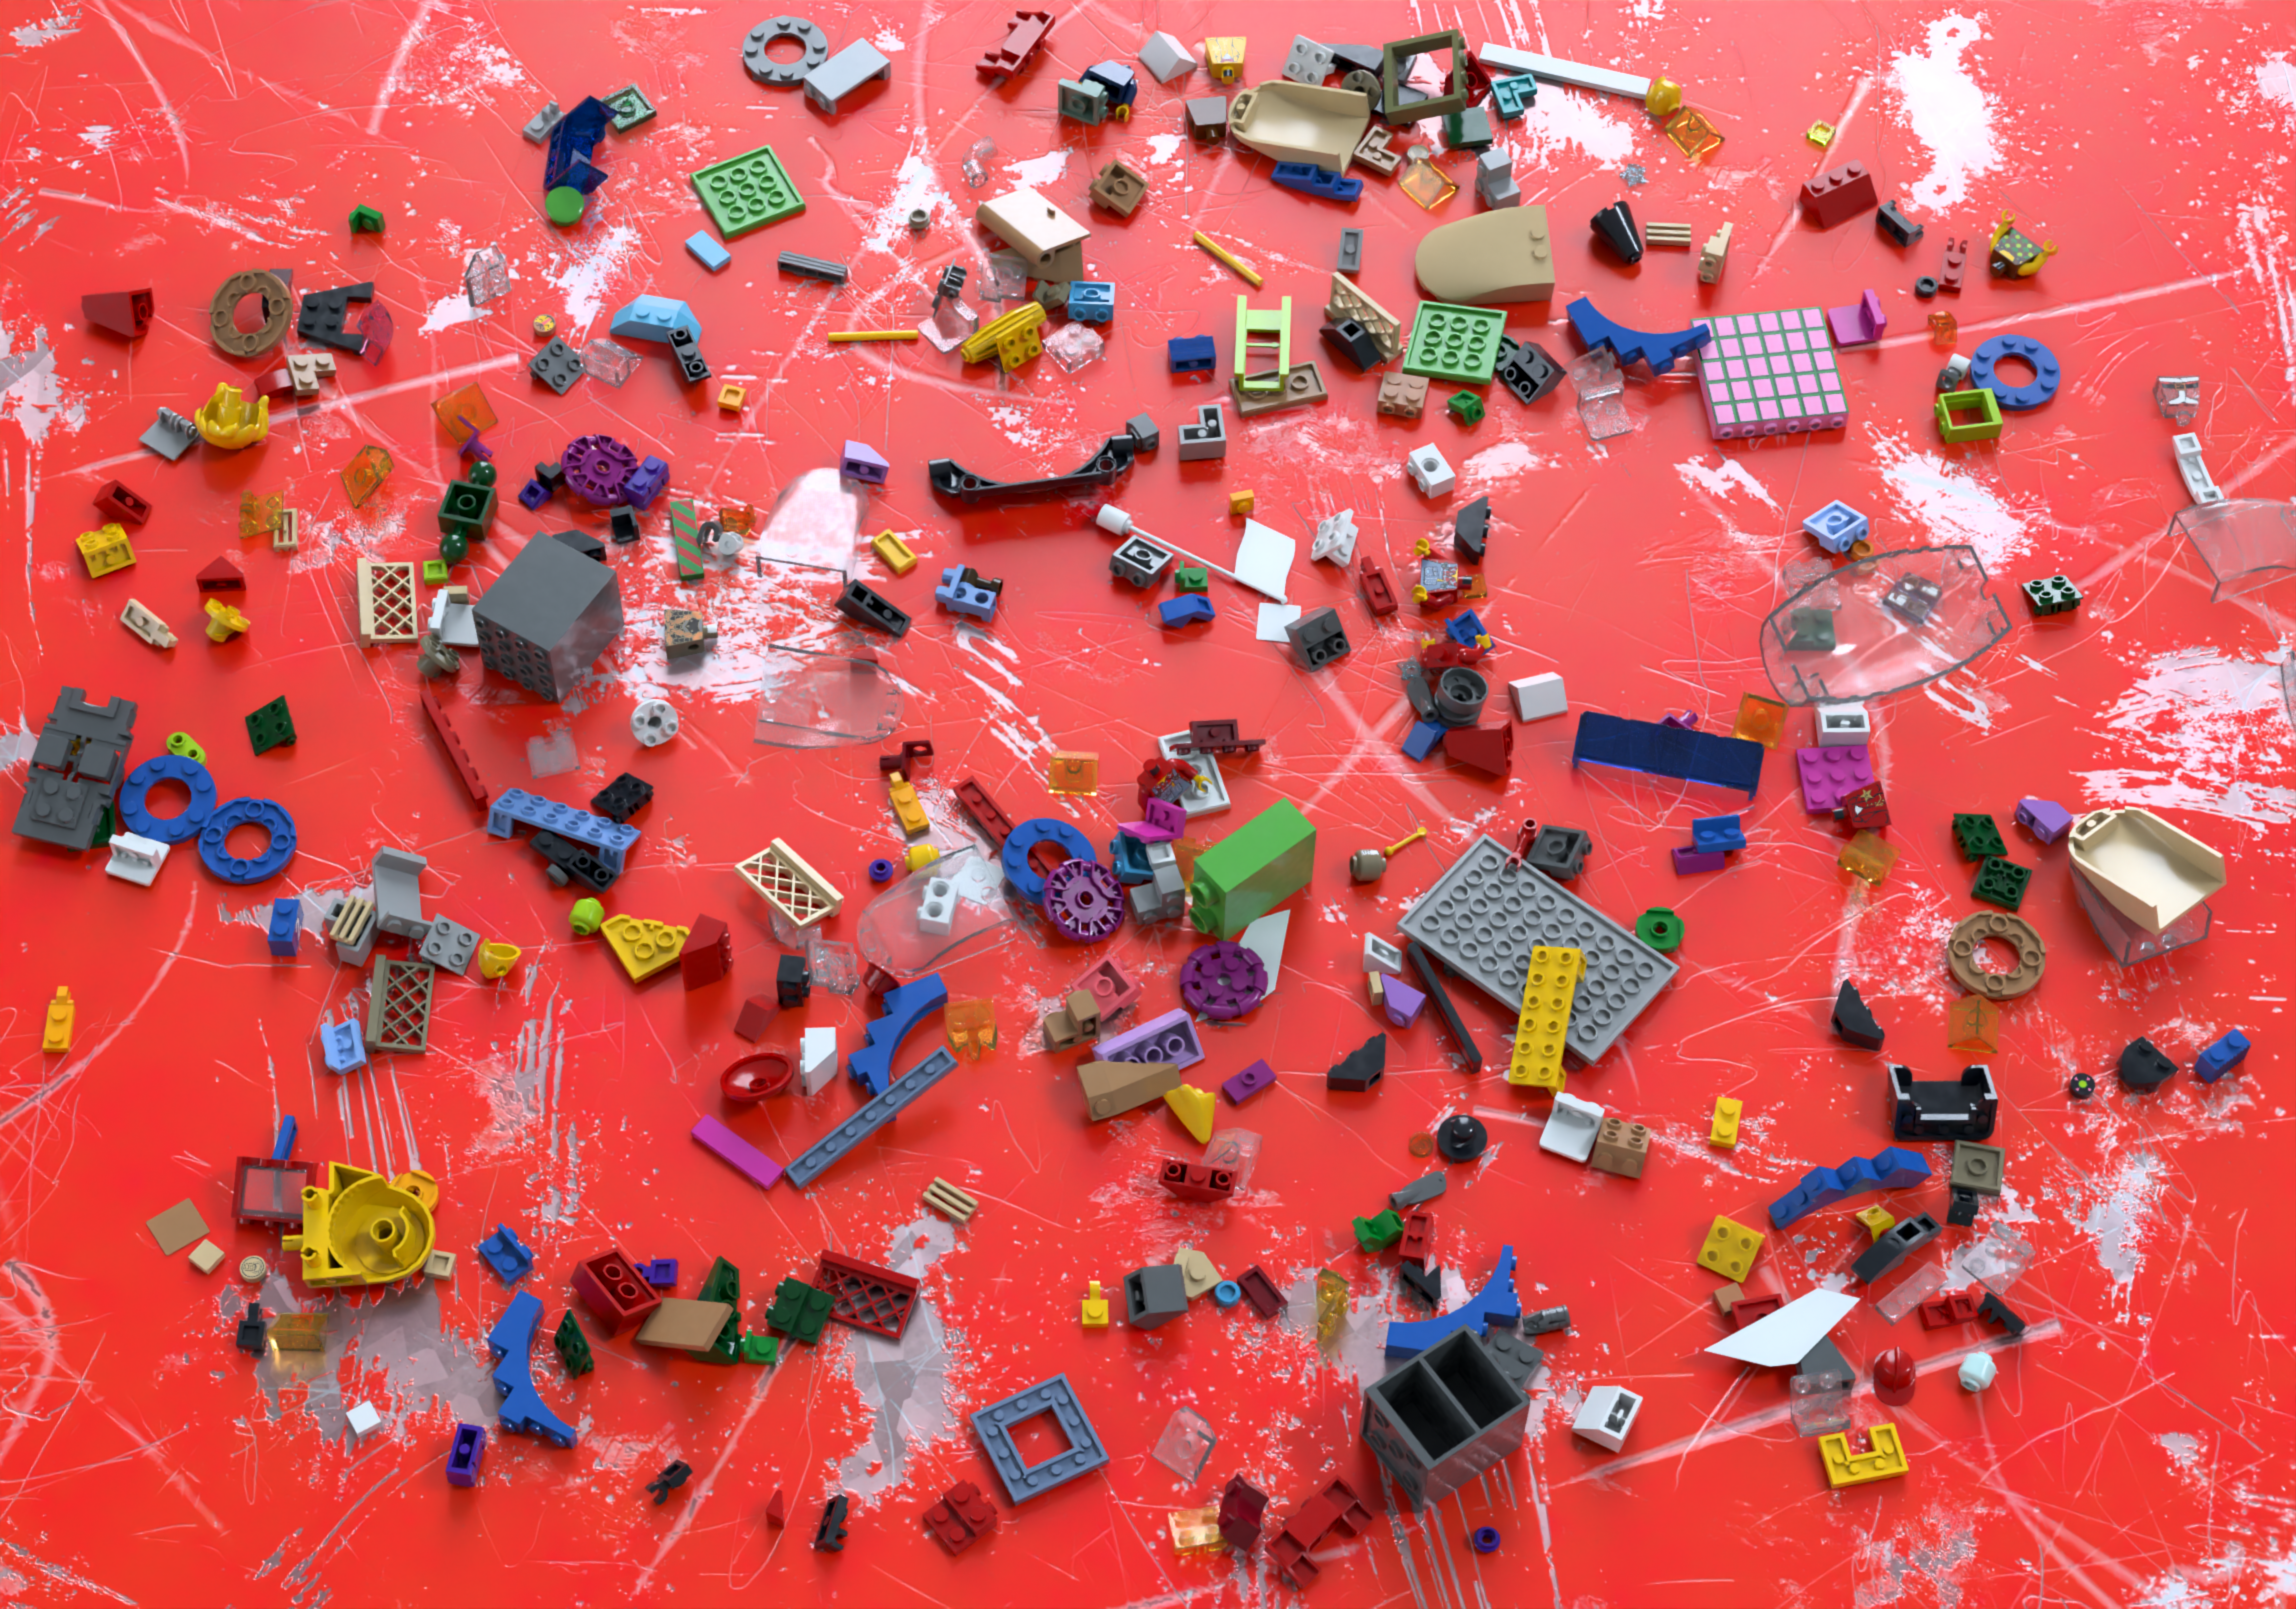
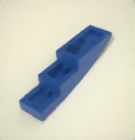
[1271,161,1364,202]

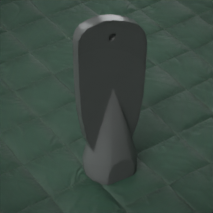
[1407,677,1439,723]
[1389,1171,1447,1211]

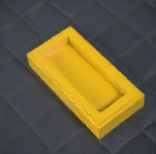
[871,529,918,574]

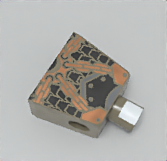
[664,609,718,659]

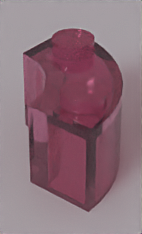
[356,299,393,366]

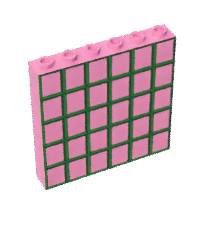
[1688,306,1850,439]

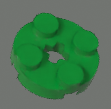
[1635,907,1685,954]

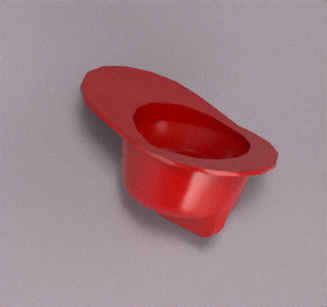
[862,962,901,998]
[1873,1346,1916,1407]

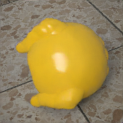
[194,382,269,449]

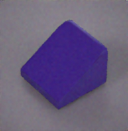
[518,478,554,510]

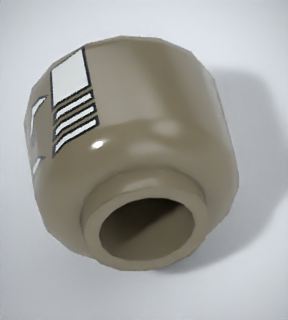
[1349,849,1386,881]

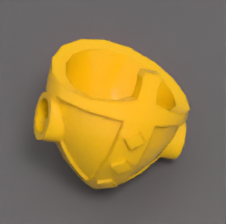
[1645,76,1682,116]
[478,938,521,979]

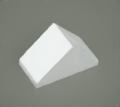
[1363,932,1402,974]

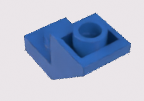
[1158,593,1216,628]

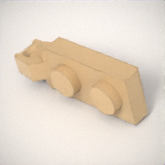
[120,599,178,648]

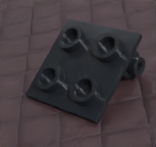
[591,772,654,824]

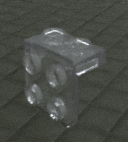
[918,296,979,354]
[1576,381,1634,441]
[1961,1220,2037,1296]
[1790,1369,1851,1437]

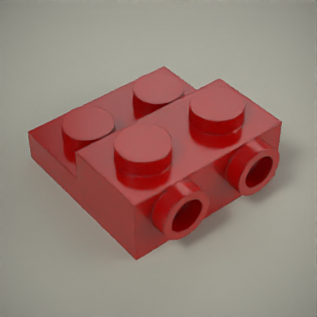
[1730,1293,1785,1332]
[923,1479,998,1557]

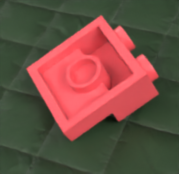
[1071,953,1142,1022]

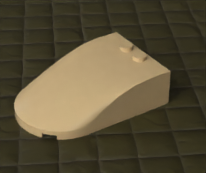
[1228,80,1371,178]
[1415,205,1555,305]
[2069,806,2227,936]

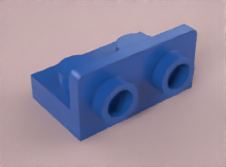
[1692,814,1746,853]
[478,1223,534,1286]

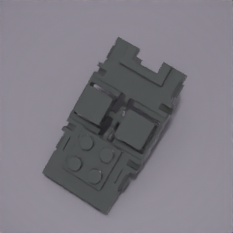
[11,685,138,853]

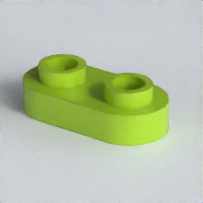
[166,732,207,767]

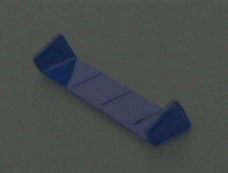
[1572,711,1765,801]

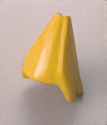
[1163,1084,1216,1144]

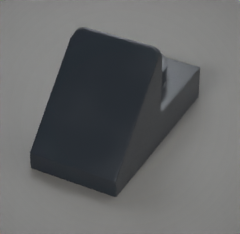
[1947,1187,1979,1227]
[1399,1260,1441,1311]

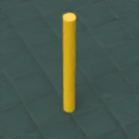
[1193,231,1264,286]
[828,330,918,342]

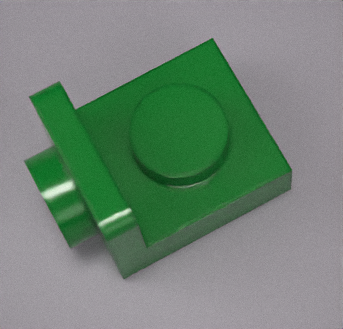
[348,204,386,234]
[1447,389,1485,426]
[1175,561,1208,593]
[739,1329,779,1366]

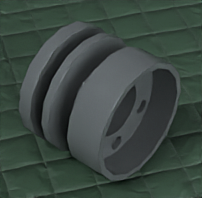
[1433,667,1488,729]

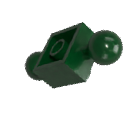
[437,461,499,563]

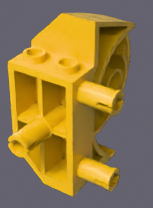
[282,1161,436,1288]

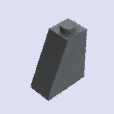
[1795,1335,1856,1394]

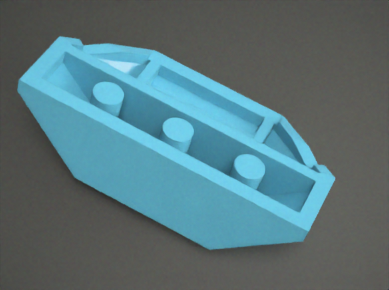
[609,294,702,345]

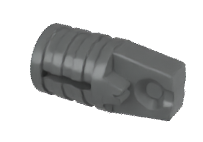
[1522,1305,1571,1334]

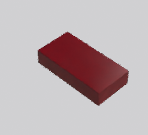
[1237,1265,1288,1320]

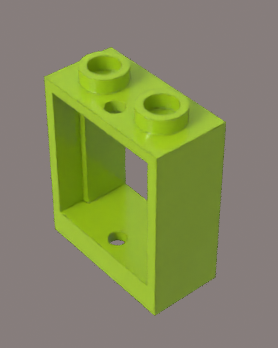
[1934,388,2003,443]

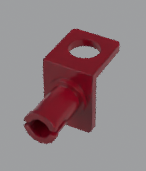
[879,740,934,781]

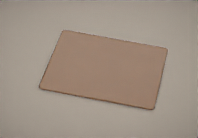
[146,1198,210,1256]

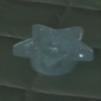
[1619,163,1647,187]
[1397,655,1425,681]

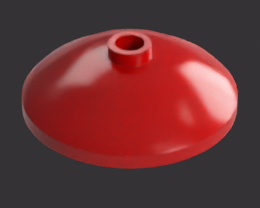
[720,1053,794,1102]

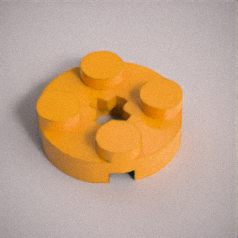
[389,1170,439,1213]

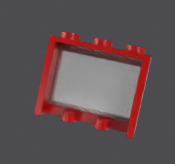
[231,1156,319,1229]

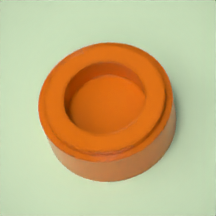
[1850,539,1874,563]

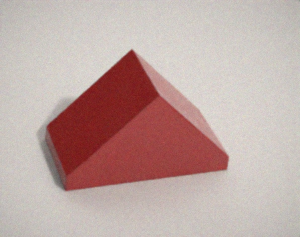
[196,556,247,592]
[734,993,783,1043]

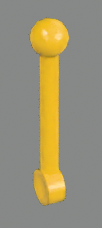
[1384,827,1427,856]

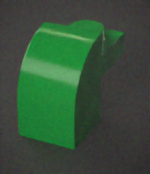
[1351,1209,1405,1253]

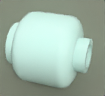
[1958,1352,1997,1392]

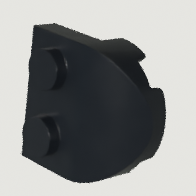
[2116,1036,2179,1093]

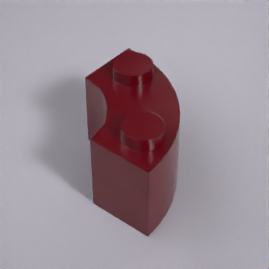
[1217,1473,1269,1552]

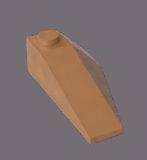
[992,241,1084,285]
[1076,1060,1182,1121]

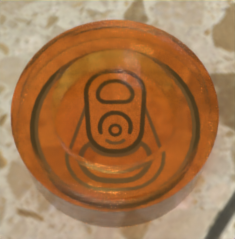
[1408,1132,1434,1158]

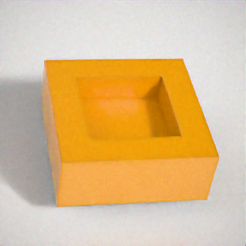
[717,384,747,412]
[1229,489,1254,514]

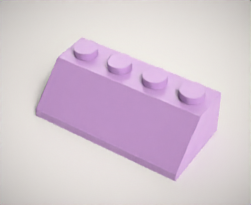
[1092,1008,1205,1070]

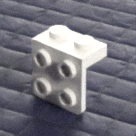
[428,589,479,647]
[1539,1092,1605,1163]

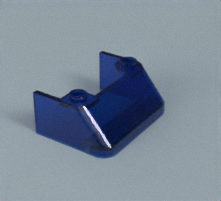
[543,95,618,195]

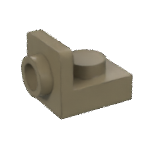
[1032,280,1071,310]

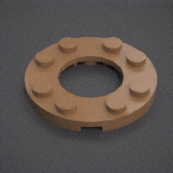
[209,269,293,358]
[1947,910,2046,1000]

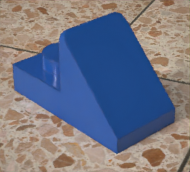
[1401,720,1449,763]

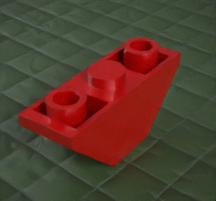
[1158,1159,1238,1203]

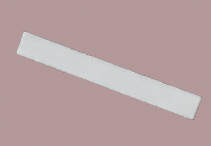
[1479,42,1651,100]

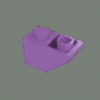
[2015,799,2074,845]

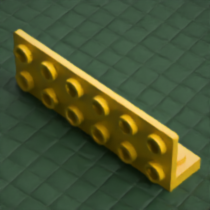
[1508,946,1588,1097]

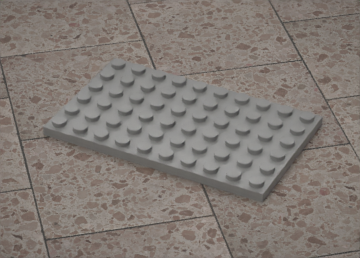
[1396,833,1680,1066]

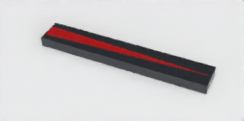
[1406,941,1483,1074]

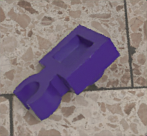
[634,1259,679,1287]

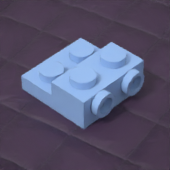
[1802,500,1869,554]

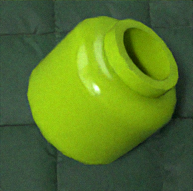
[569,898,605,935]

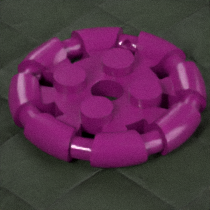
[561,434,639,506]
[1042,858,1125,943]
[1179,941,1268,1020]

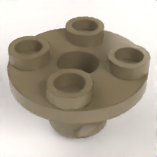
[1340,70,1381,111]
[417,633,460,678]

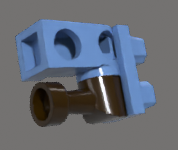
[935,564,1003,622]

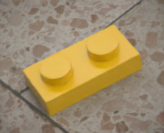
[1709,1096,1743,1149]

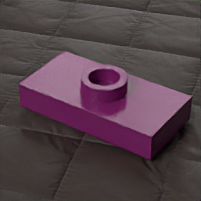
[1222,1059,1277,1106]

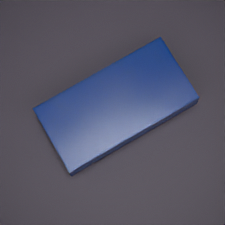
[272,1115,298,1172]

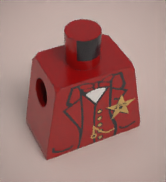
[1831,781,1892,829]

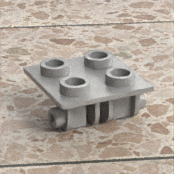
[139,407,200,461]
[418,913,480,976]

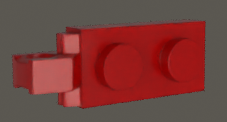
[1359,556,1399,616]

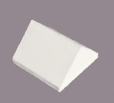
[1138,31,1198,84]
[1508,672,1568,723]

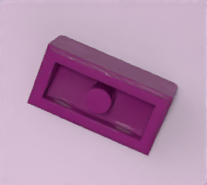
[1671,845,1725,875]

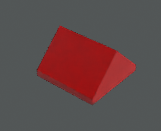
[1443,50,1492,108]

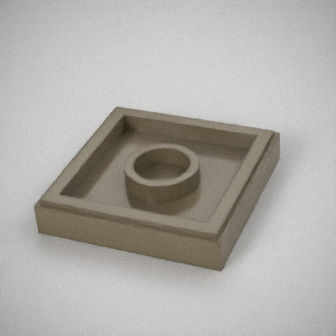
[1949,1140,2005,1196]

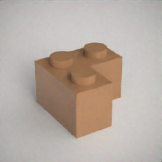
[1043,989,1101,1054]

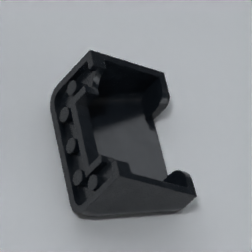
[1887,1065,1998,1140]

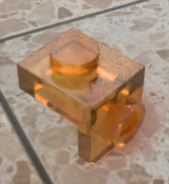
[1928,311,1957,345]
[718,504,757,535]

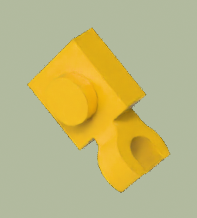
[1082,1281,1108,1328]

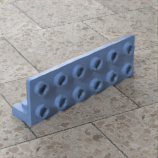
[487,788,641,875]

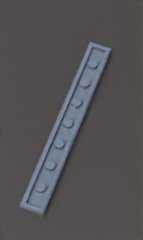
[784,1045,959,1190]

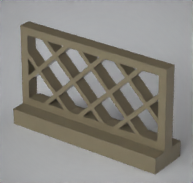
[365,954,435,1054]

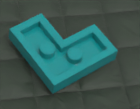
[1490,73,1538,119]

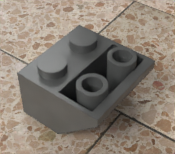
[1284,606,1351,671]
[1123,1264,1189,1331]

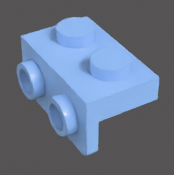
[321,1018,367,1075]

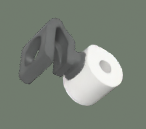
[1936,353,1971,393]
[696,520,744,555]

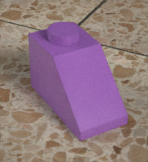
[839,440,889,484]
[1380,973,1426,1029]

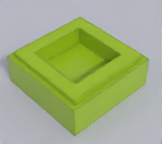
[423,559,448,585]

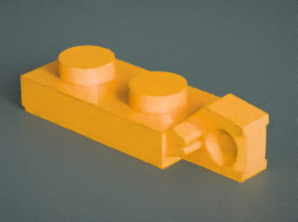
[888,772,930,835]
[43,986,76,1053]

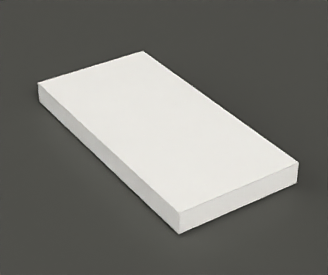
[1158,730,1231,819]

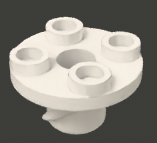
[630,699,679,747]

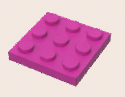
[1795,745,1874,814]

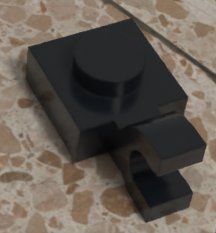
[236,1303,267,1349]
[645,1459,693,1505]

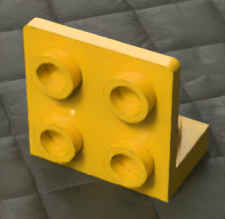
[76,523,137,578]
[1697,1215,1766,1283]

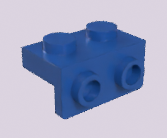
[1444,609,1496,657]

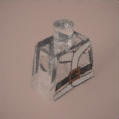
[2152,375,2200,426]

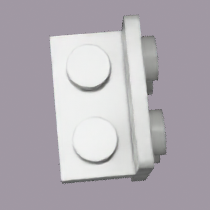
[1282,35,1337,86]
[1311,508,1359,568]
[105,832,170,886]

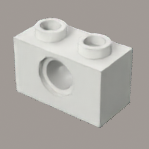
[1407,443,1456,499]

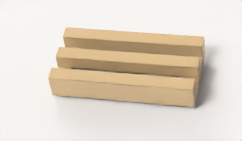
[1646,222,1691,246]
[273,508,298,552]
[329,895,374,946]
[922,1177,979,1224]

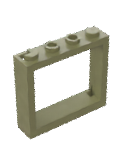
[1383,28,1469,126]

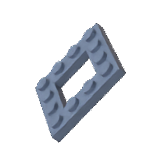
[970,1372,1110,1506]

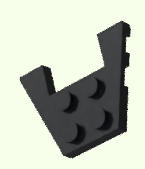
[297,282,375,356]

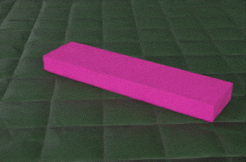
[691,1114,784,1190]

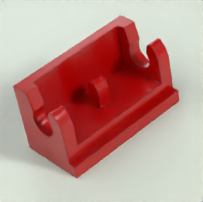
[1399,1210,1434,1271]

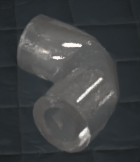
[961,136,998,189]
[767,907,824,950]

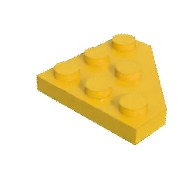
[599,914,690,984]

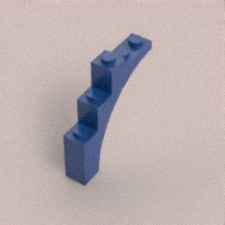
[1566,296,1712,377]
[846,972,948,1123]
[1768,1146,1932,1230]
[1385,1244,1522,1360]
[487,1290,578,1449]

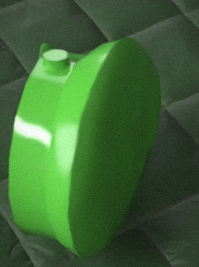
[545,186,584,226]

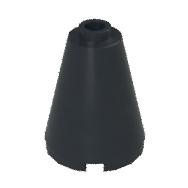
[1589,201,1644,264]

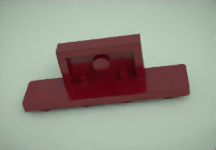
[1169,719,1266,756]

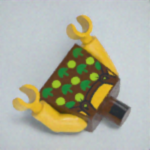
[1989,209,2058,279]

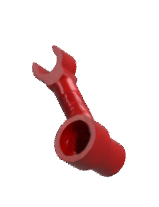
[1505,818,1537,873]

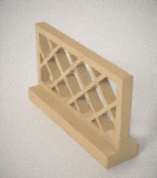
[1324,271,1404,364]
[356,558,418,648]
[733,837,844,931]

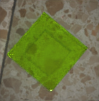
[1806,119,1837,147]

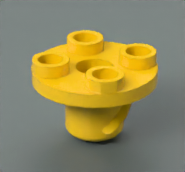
[204,598,250,642]

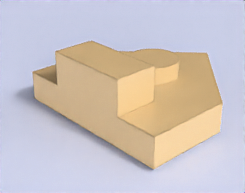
[1174,1247,1223,1301]

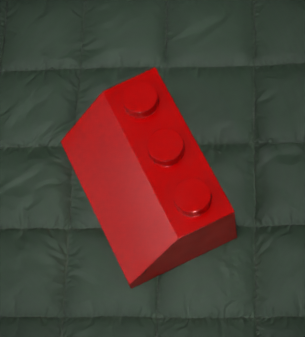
[1799,159,1878,229]
[679,913,734,991]
[569,1246,663,1336]

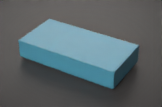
[685,230,731,271]

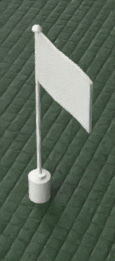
[1096,504,1295,604]

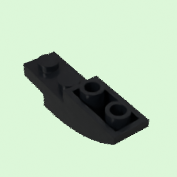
[529,828,619,894]
[1850,1212,1943,1285]

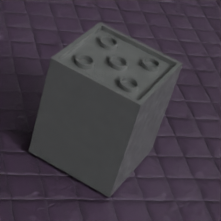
[472,530,625,704]
[1359,1324,1530,1513]

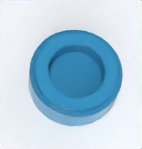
[1215,1281,1241,1308]

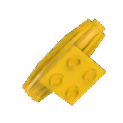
[960,301,1047,373]

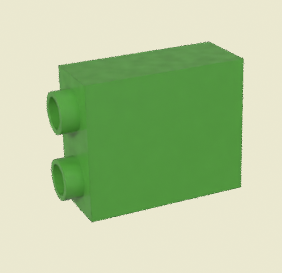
[1189,797,1317,941]

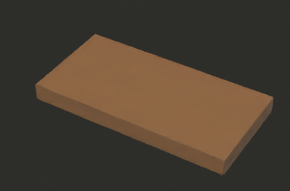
[1229,360,1328,418]
[636,1297,733,1352]

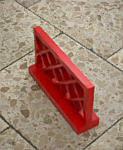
[811,1249,922,1341]

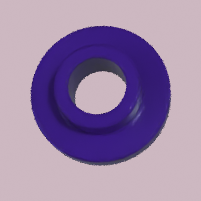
[869,859,893,883]
[1474,1526,1500,1553]

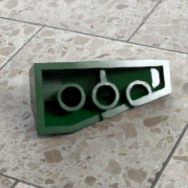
[683,1256,742,1365]

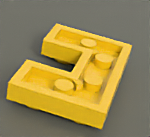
[1817,1423,1909,1489]

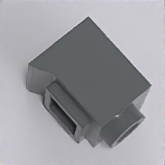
[1126,412,1159,452]

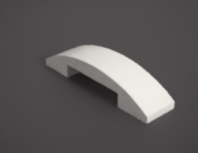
[2172,432,2226,510]

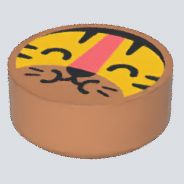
[533,314,556,337]

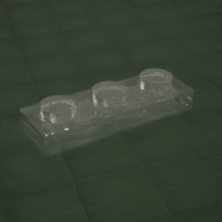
[1874,1261,1949,1327]

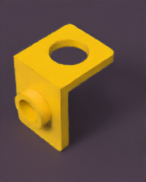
[1856,1205,1896,1243]

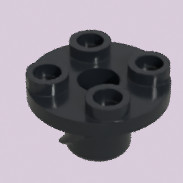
[1437,1115,1487,1164]

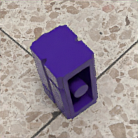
[624,455,670,511]
[445,1423,487,1487]

